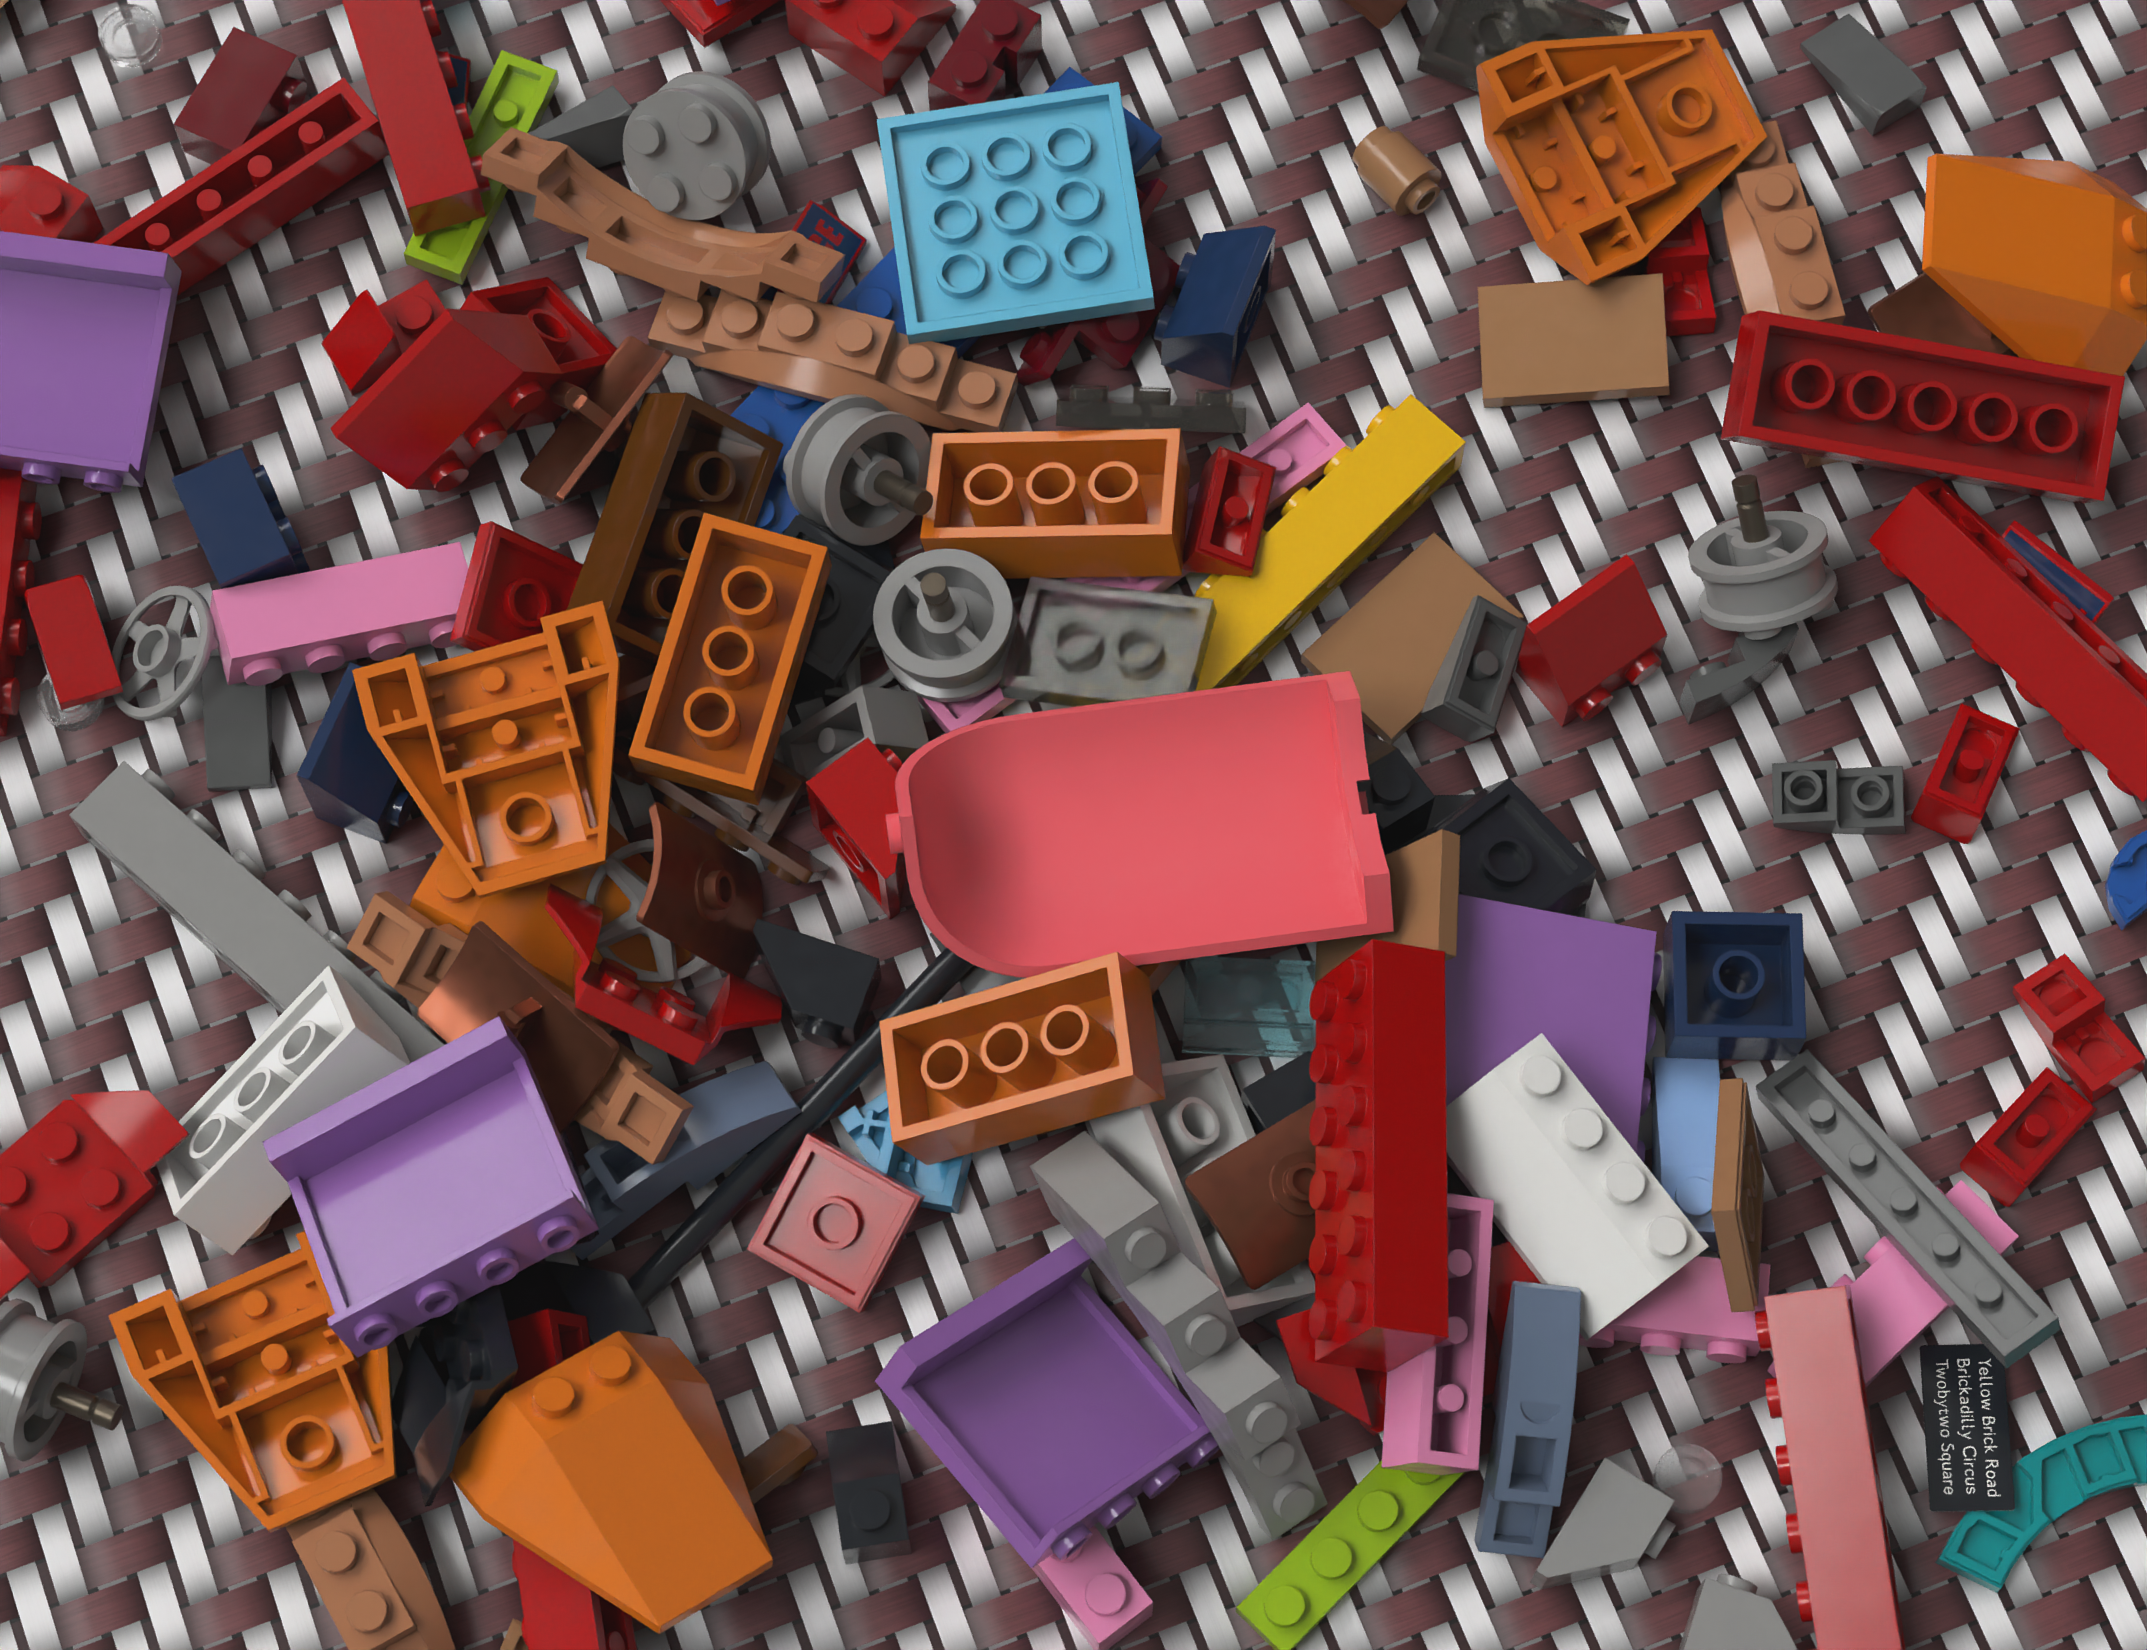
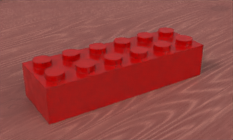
[1721,310,2125,504]
[1309,939,1449,1372]

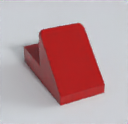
[321,279,446,396]

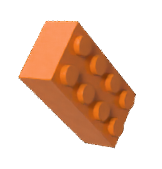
[920,428,1191,579]
[628,513,832,806]
[879,952,1166,1165]

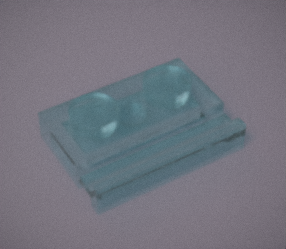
[1182,956,1315,1058]

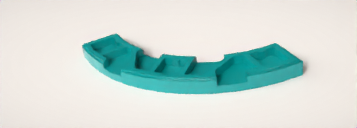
[1935,1414,2147,1593]

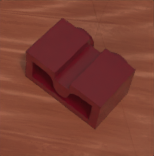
[928,0,1042,111]
[173,27,307,165]

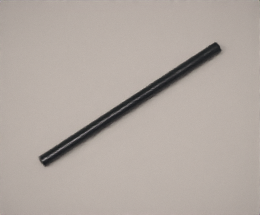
[627,947,974,1311]

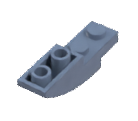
[570,1061,802,1260]
[1474,1281,1581,1558]

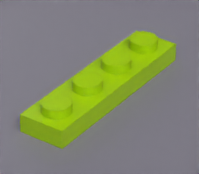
[404,50,559,285]
[1236,1460,1467,1650]

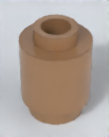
[1352,126,1441,216]

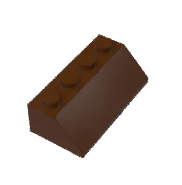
[567,392,783,664]

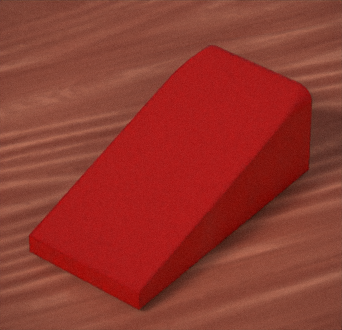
[24,575,123,710]
[1911,703,2020,844]
[1960,1067,2097,1207]

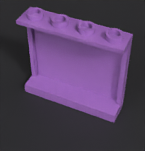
[0,231,182,493]
[1445,894,1662,1163]
[263,1016,599,1358]
[875,1238,1220,1569]

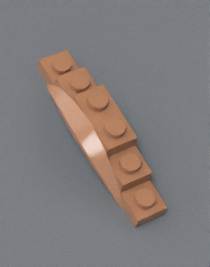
[1721,120,1846,468]
[481,127,845,303]
[648,289,1019,432]
[347,891,694,1165]
[285,1488,455,1650]

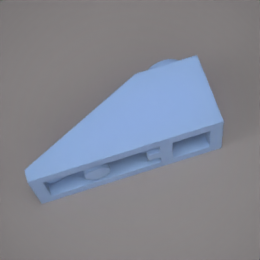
[1652,1057,1720,1252]

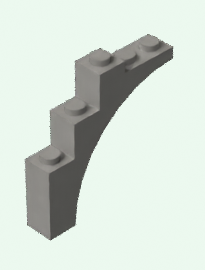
[1030,1131,1328,1540]

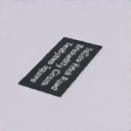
[1919,1344,2015,1512]

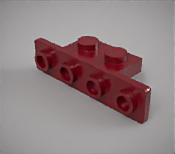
[1017,178,1180,386]

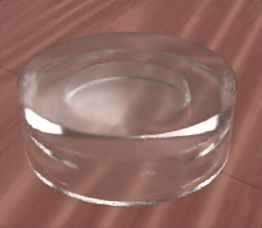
[98,4,162,67]
[37,673,105,731]
[1653,1444,1722,1514]

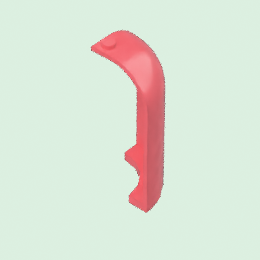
[885,671,1394,978]

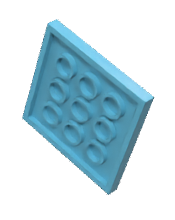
[877,82,1155,344]

